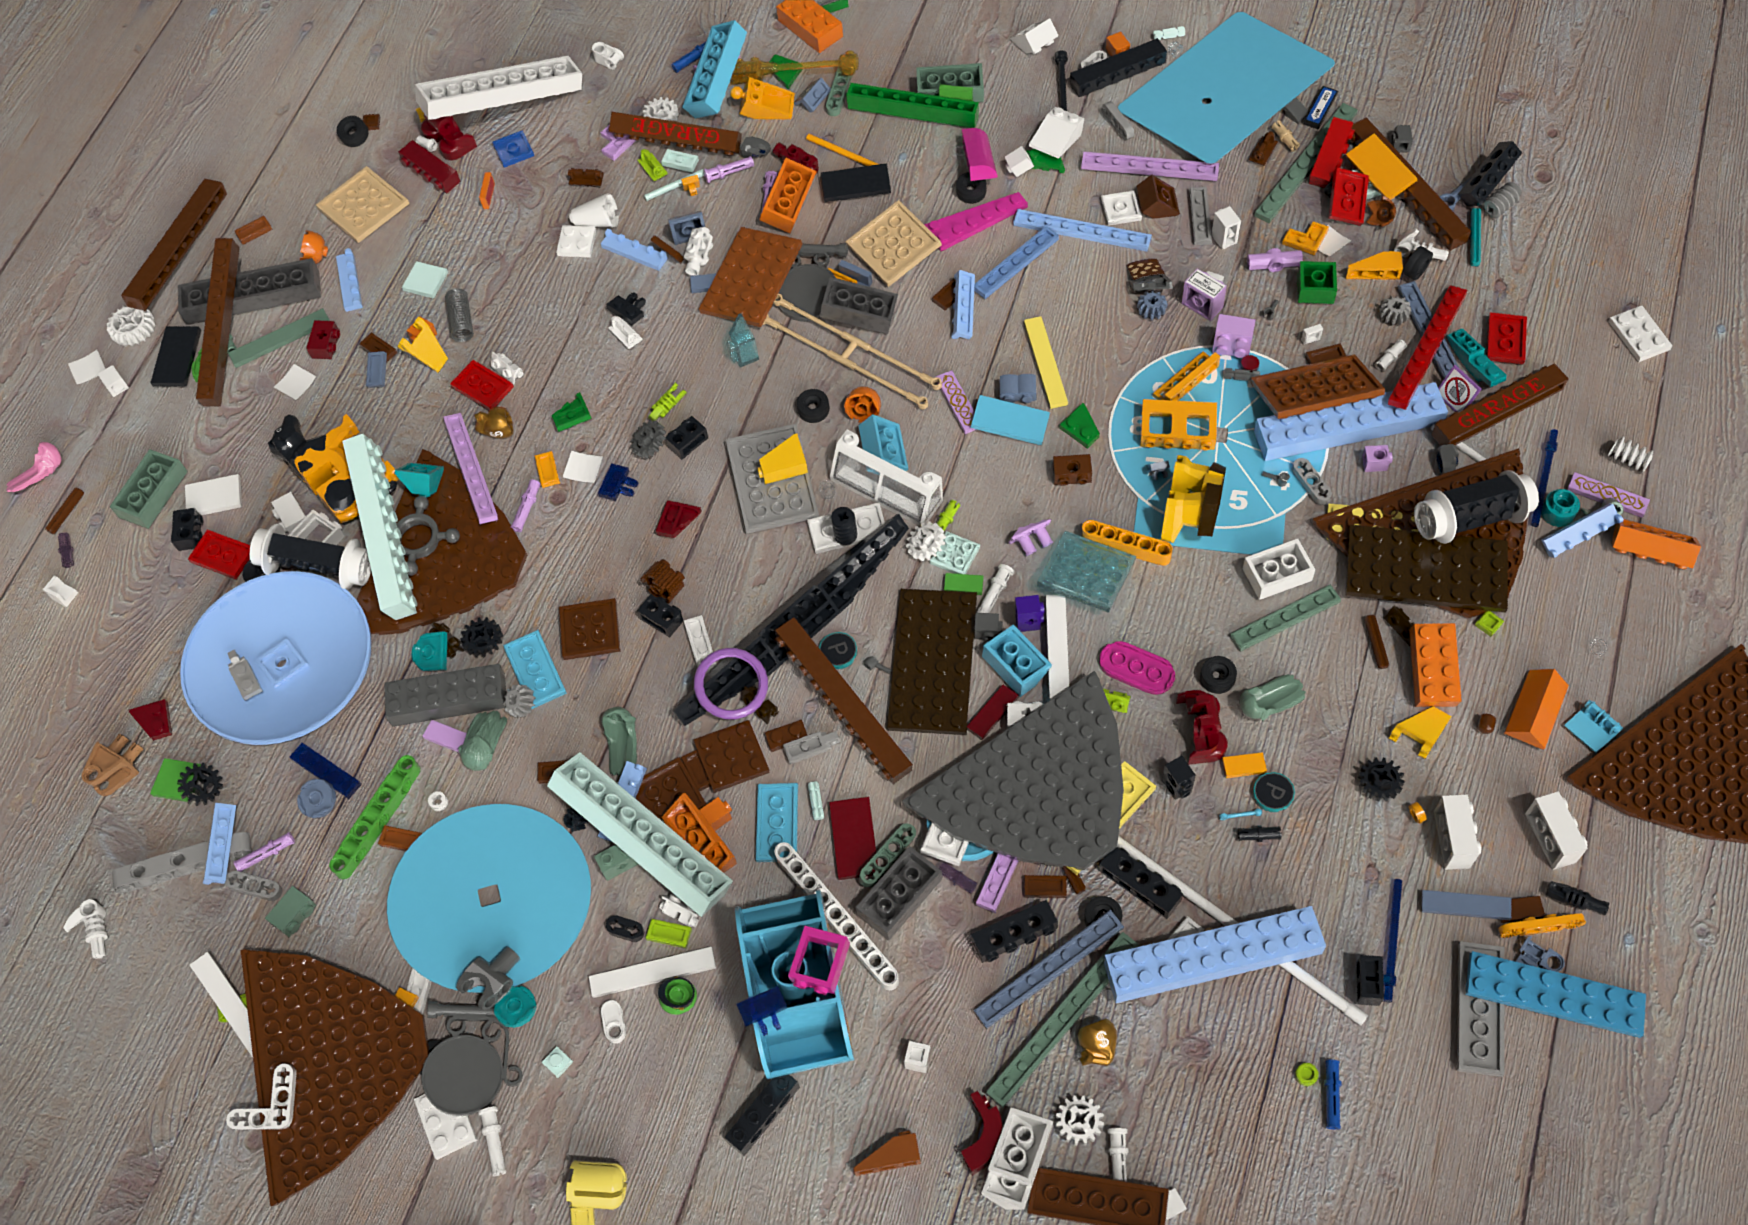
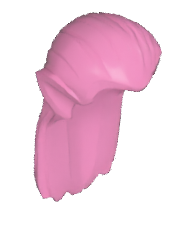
[6,442,62,492]

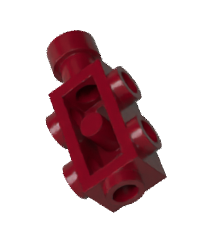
[773,142,819,175]

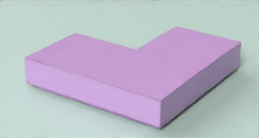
[600,124,636,161]

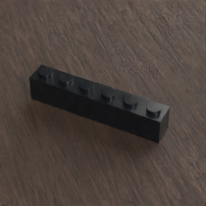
[1070,38,1167,97]

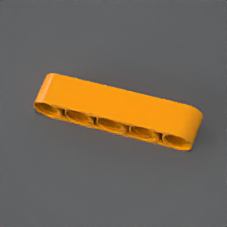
[1081,520,1173,566]

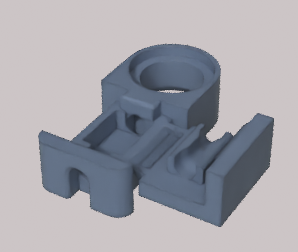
[1516,936,1565,972]

